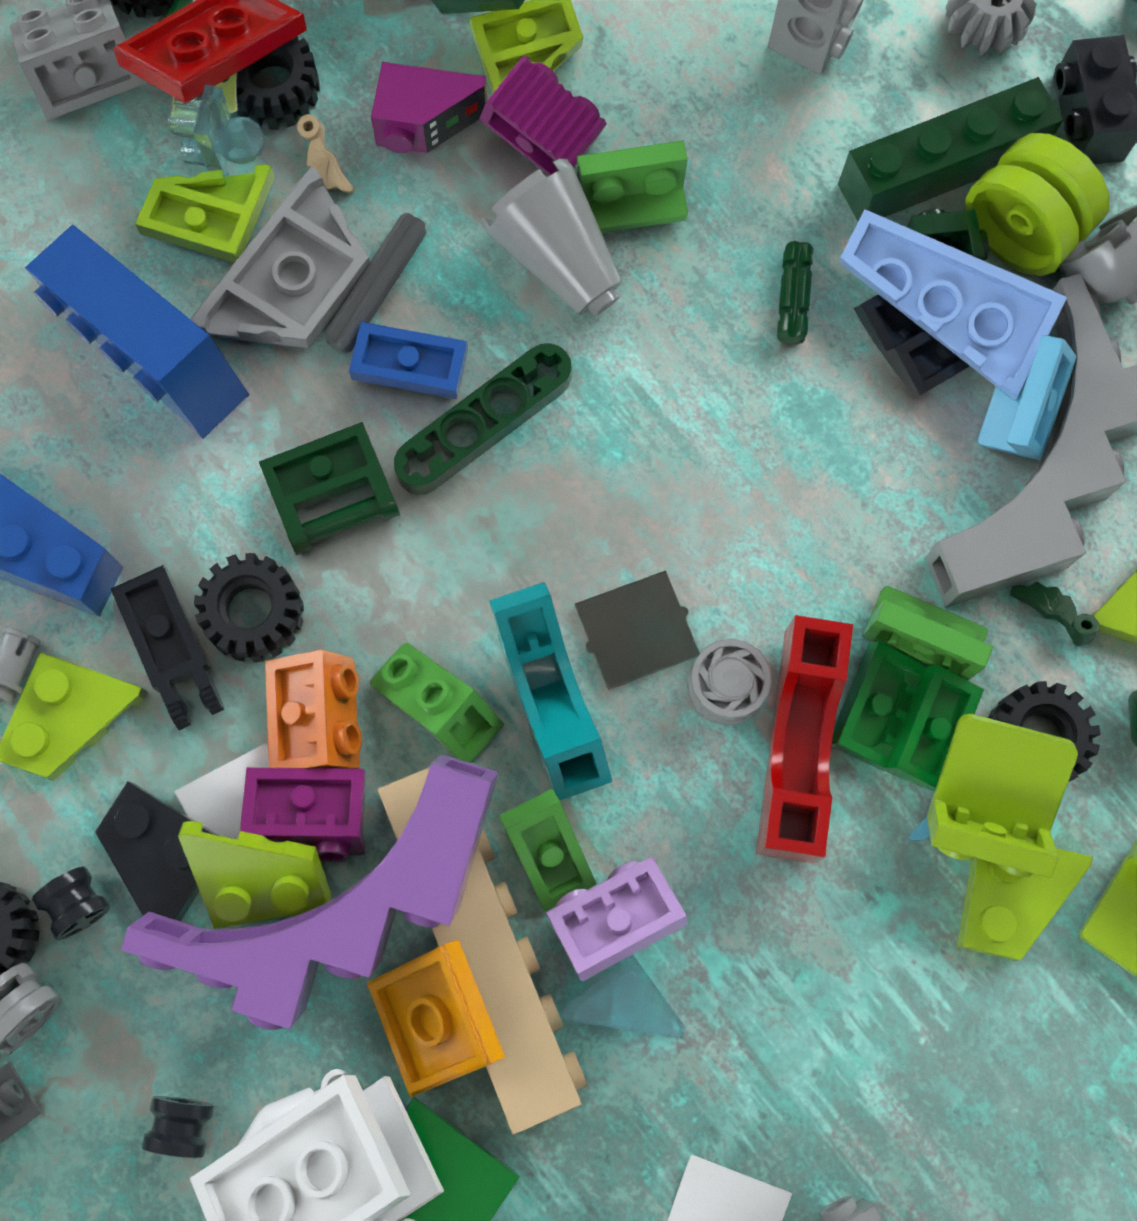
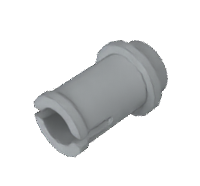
[0,628,41,705]

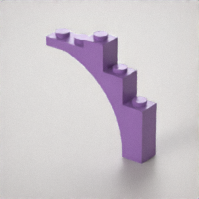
[121,754,499,1030]

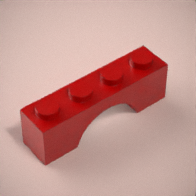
[756,615,853,864]

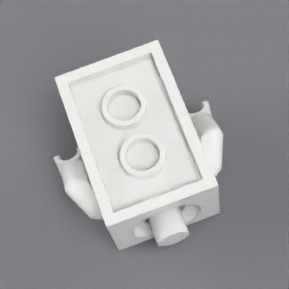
[190,1069,444,1221]

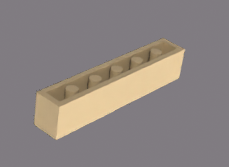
[377,767,588,1135]

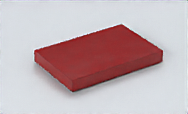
[113,0,307,104]

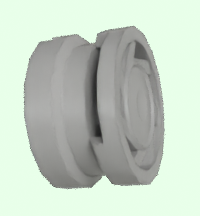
[687,639,772,726]
[0,963,60,1058]

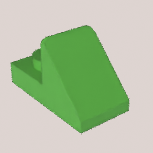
[499,789,597,911]

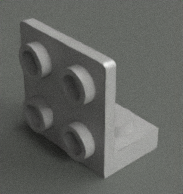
[9,0,145,121]

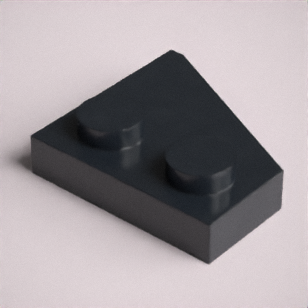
[95,781,219,921]

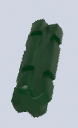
[777,241,814,345]

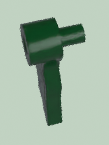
[1010,581,1099,646]

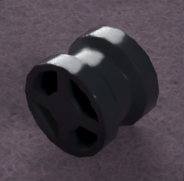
[32,866,110,941]
[142,1096,214,1158]

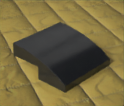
[853,294,970,397]

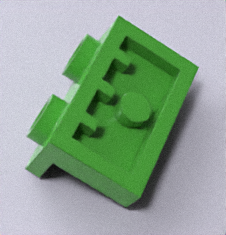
[577,140,688,233]
[862,586,994,680]

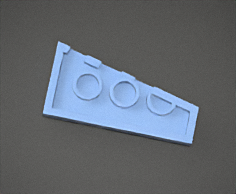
[840,209,1067,401]

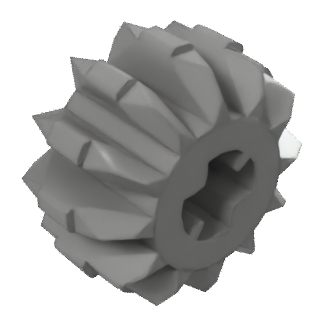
[945,0,1037,57]

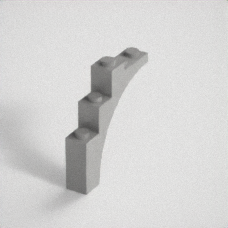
[925,274,1137,608]

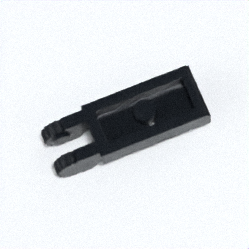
[111,565,225,730]

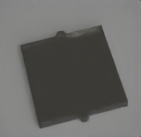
[575,570,700,690]

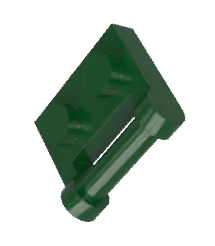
[259,422,400,556]

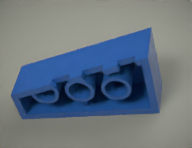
[25,224,250,439]
[0,474,123,617]

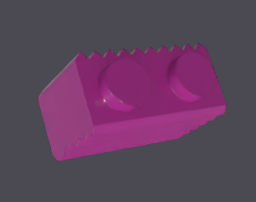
[479,56,607,176]

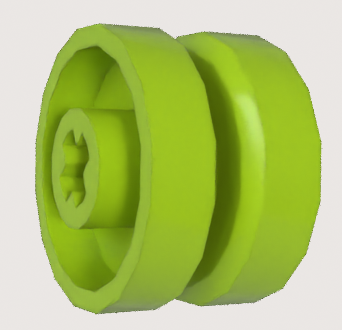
[965,133,1110,276]

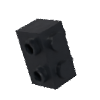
[1053,35,1137,164]

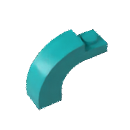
[489,582,613,801]

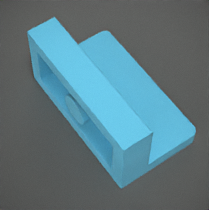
[978,335,1077,461]

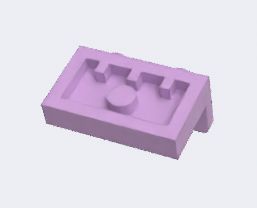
[546,857,689,982]

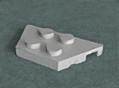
[191,166,370,348]

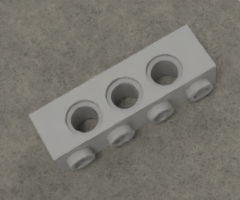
[767,0,864,75]

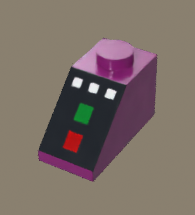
[371,62,488,153]

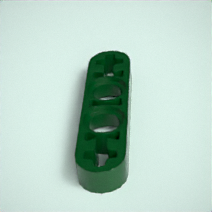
[394,343,572,495]

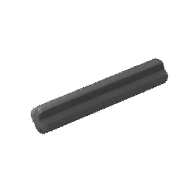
[325,213,426,353]

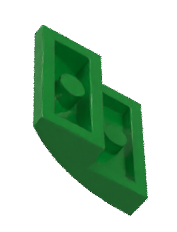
[831,641,984,791]
[402,1097,520,1221]

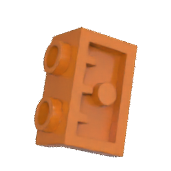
[265,649,362,769]

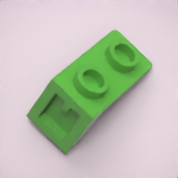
[370,643,505,763]

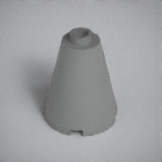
[481,159,622,316]

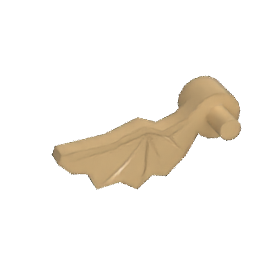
[297,114,355,194]

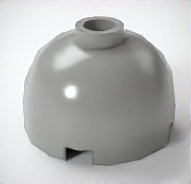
[1059,204,1137,304]

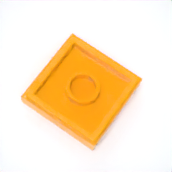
[367,939,505,1097]

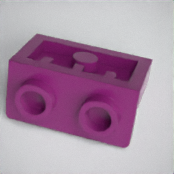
[239,767,367,862]

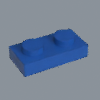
[349,322,468,399]

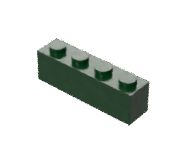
[838,77,1063,222]

